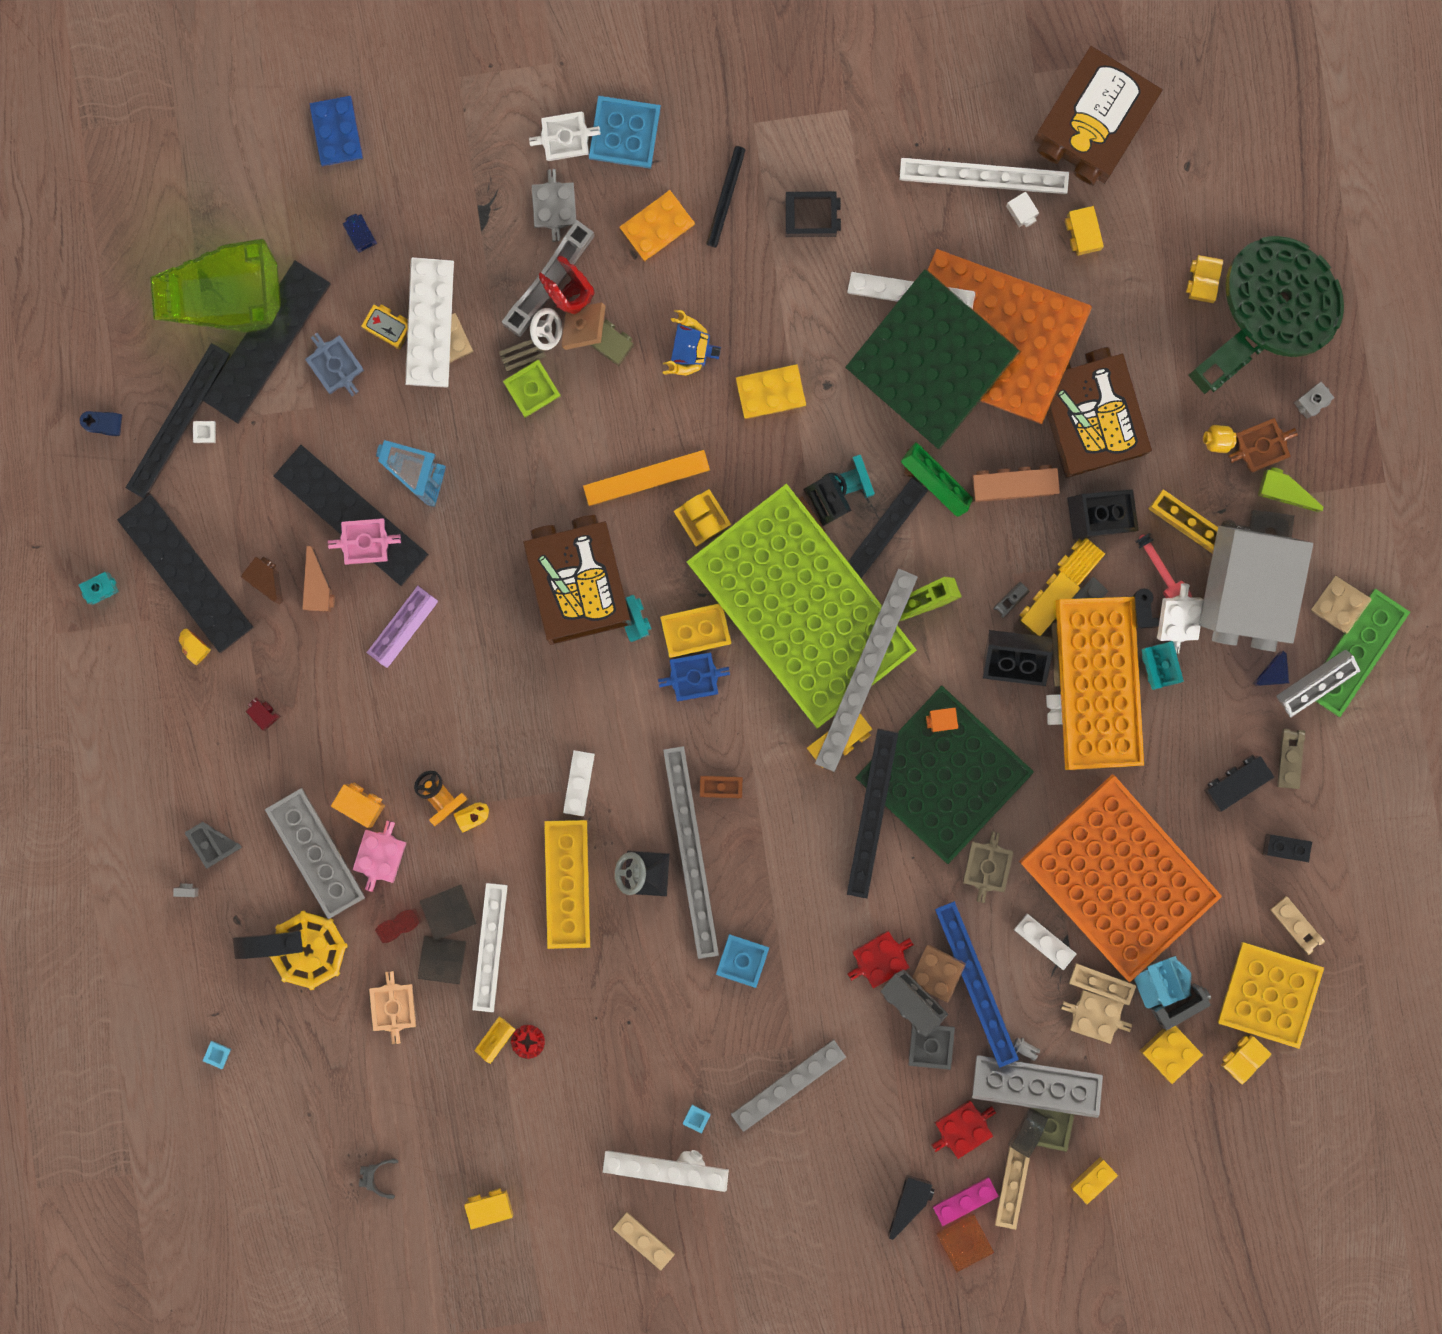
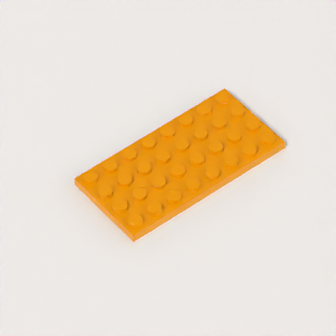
[1056,597,1144,770]

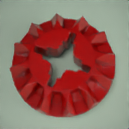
[511,1025,545,1059]

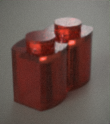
[375,908,422,943]

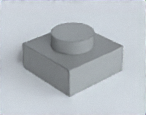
[173,883,199,897]

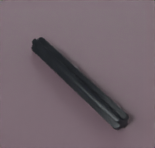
[706,146,746,248]

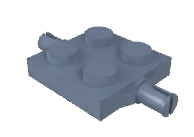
[305,333,365,397]

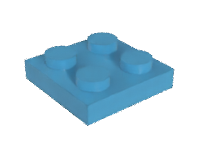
[716,934,769,988]

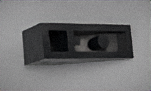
[888,1175,935,1240]

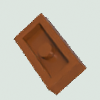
[700,776,743,798]

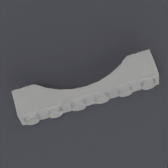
[502,220,595,337]

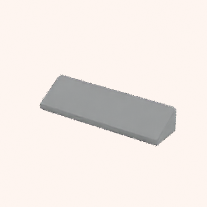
[1276,650,1361,718]

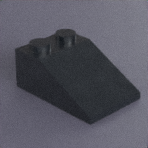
[1067,489,1139,539]

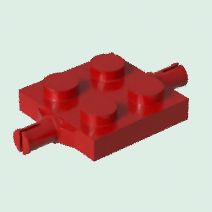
[847,930,914,989]
[931,1100,997,1159]

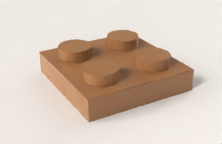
[912,945,966,1002]

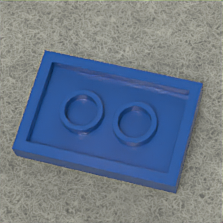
[309,95,363,166]

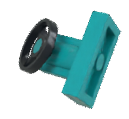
[822,454,875,498]

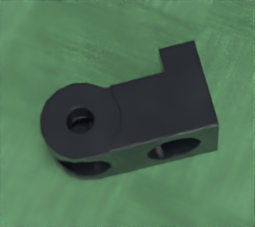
[1133,588,1159,629]

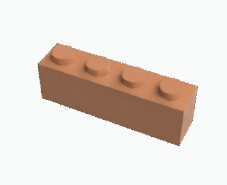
[971,465,1060,502]

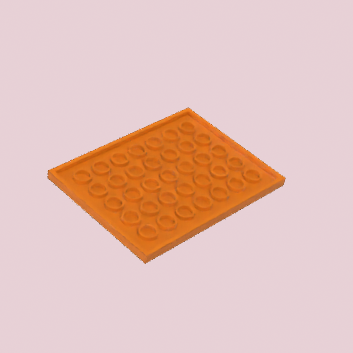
[928,249,1092,424]
[1019,774,1222,983]

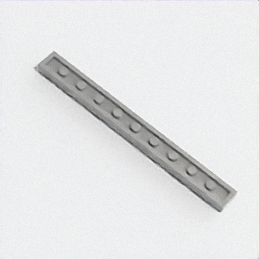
[815,568,918,772]
[663,746,719,959]

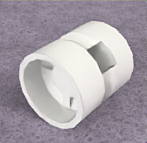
[1046,694,1063,725]

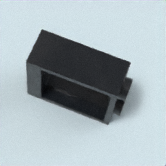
[785,191,841,237]

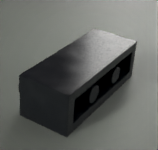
[1204,755,1274,812]

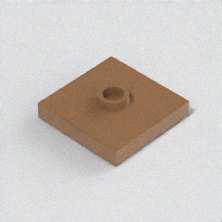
[561,302,606,350]

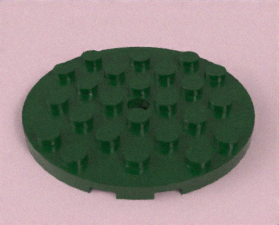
[1226,236,1344,357]

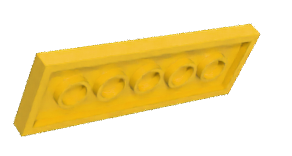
[545,820,590,949]

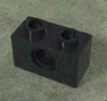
[1262,834,1312,863]

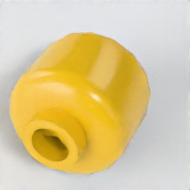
[1203,425,1236,453]

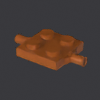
[1228,418,1298,473]

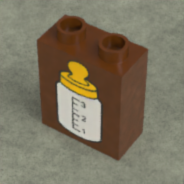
[1034,46,1163,186]

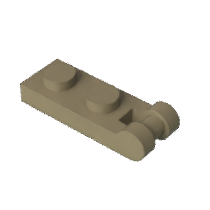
[1277,728,1305,789]

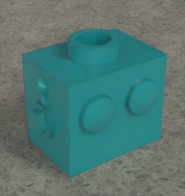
[79,572,119,605]

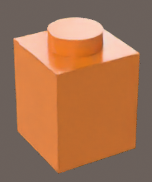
[926,708,958,732]

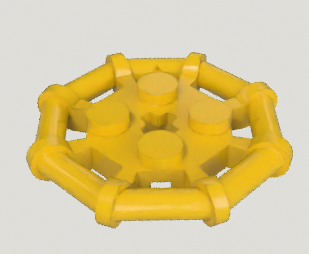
[270,910,348,990]

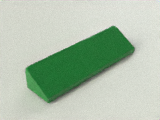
[901,442,973,517]

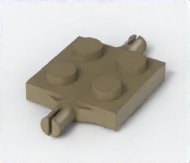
[963,831,1014,903]

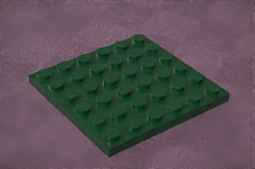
[845,269,1021,449]
[855,685,1034,865]

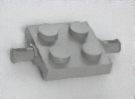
[531,169,576,242]

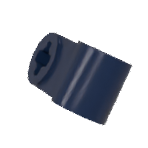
[80,411,122,436]

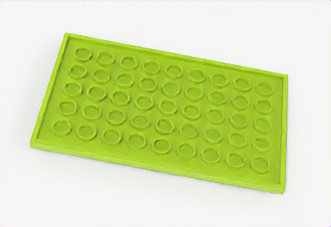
[687,483,917,729]

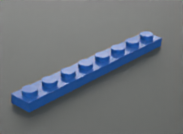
[935,901,1019,1068]

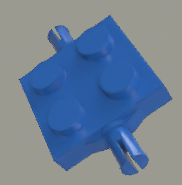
[658,653,730,702]

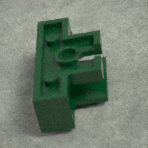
[1188,330,1264,394]

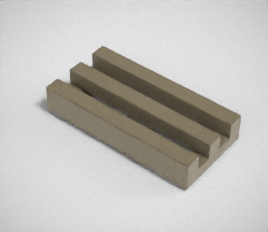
[499,337,546,372]

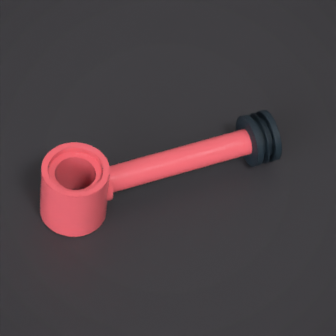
[1135,533,1192,598]

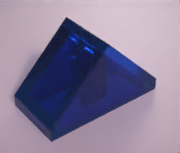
[1252,651,1289,686]

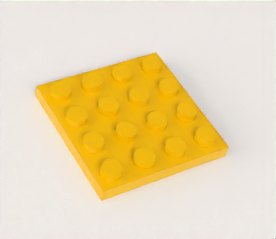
[1217,942,1324,1049]

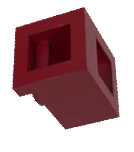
[245,697,281,731]

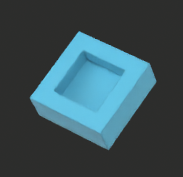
[203,1041,231,1069]
[683,1104,711,1134]

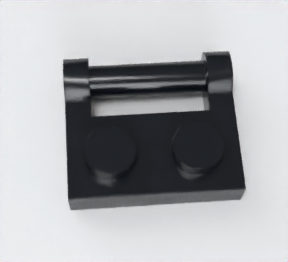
[803,473,852,526]

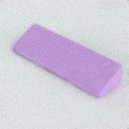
[366,586,438,668]

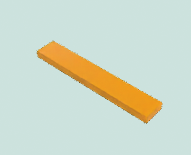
[583,450,710,506]

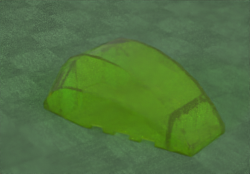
[150,239,281,333]

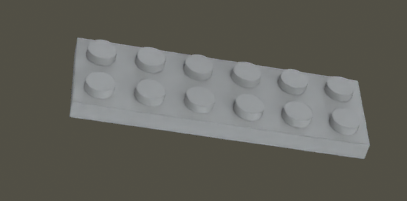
[265,788,366,919]
[972,1055,1103,1118]

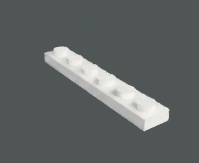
[848,272,975,309]
[472,883,508,1012]
[603,1151,729,1192]

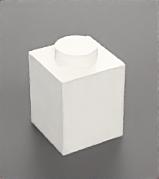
[1006,192,1039,227]

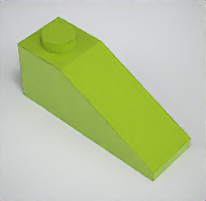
[1258,467,1324,512]
[899,577,962,622]

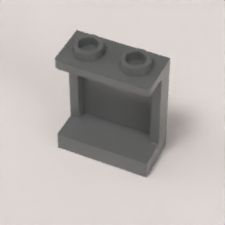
[1150,984,1211,1030]

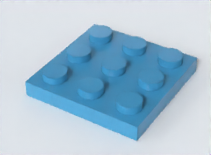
[589,96,661,169]

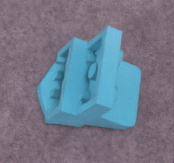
[1134,956,1192,1008]

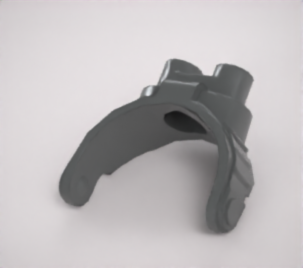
[359,1159,398,1199]

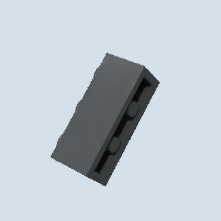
[880,970,949,1037]

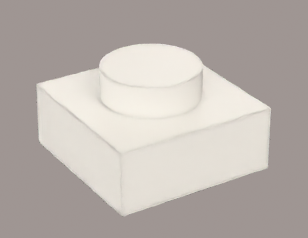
[193,421,216,443]

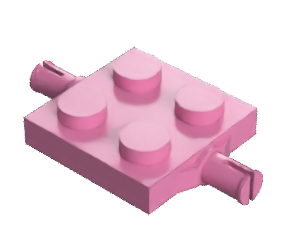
[328,519,401,565]
[353,820,407,892]

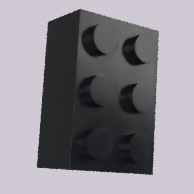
[983,630,1052,686]

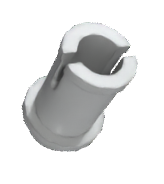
[1013,1037,1040,1061]

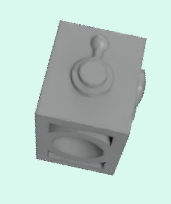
[1294,382,1334,419]

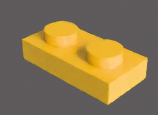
[474,1016,515,1064]

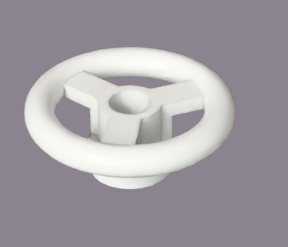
[530,308,562,350]

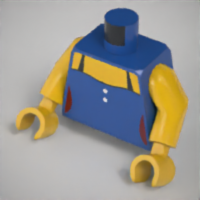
[663,310,721,376]

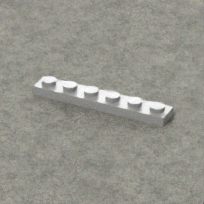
[731,1039,846,1132]

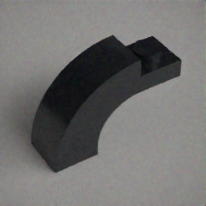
[233,931,303,959]

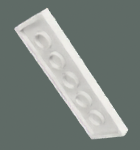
[405,257,454,388]

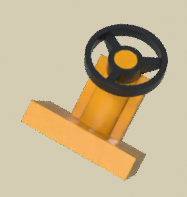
[414,771,468,826]

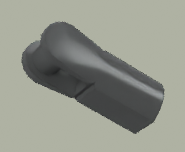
[993,582,1030,618]

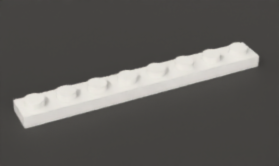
[899,158,1069,194]

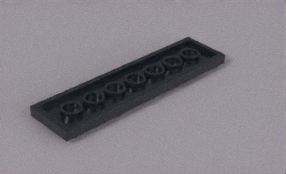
[203,260,331,424]
[274,445,429,587]
[117,494,254,653]

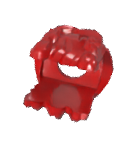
[539,256,595,314]

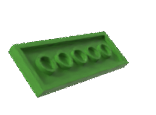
[1315,589,1410,717]

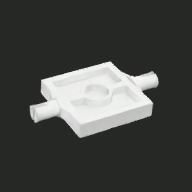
[529,111,601,161]
[1157,583,1204,654]

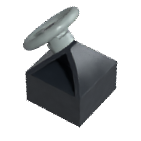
[614,850,670,896]

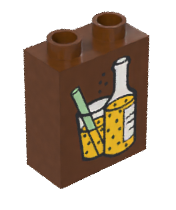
[1047,347,1152,478]
[523,515,632,645]

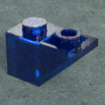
[342,214,377,253]

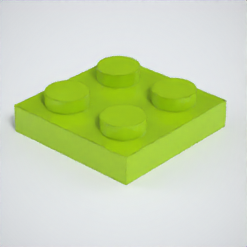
[503,360,561,418]

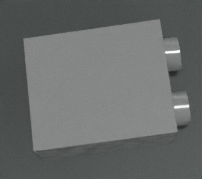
[1199,525,1313,652]

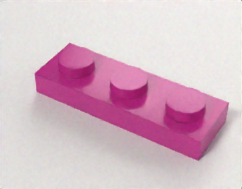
[932,1177,999,1226]

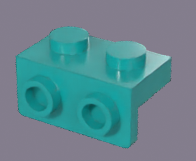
[624,595,652,642]
[1141,641,1184,690]

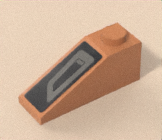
[303,546,335,612]

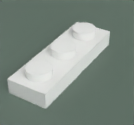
[563,750,595,816]
[1014,914,1076,970]

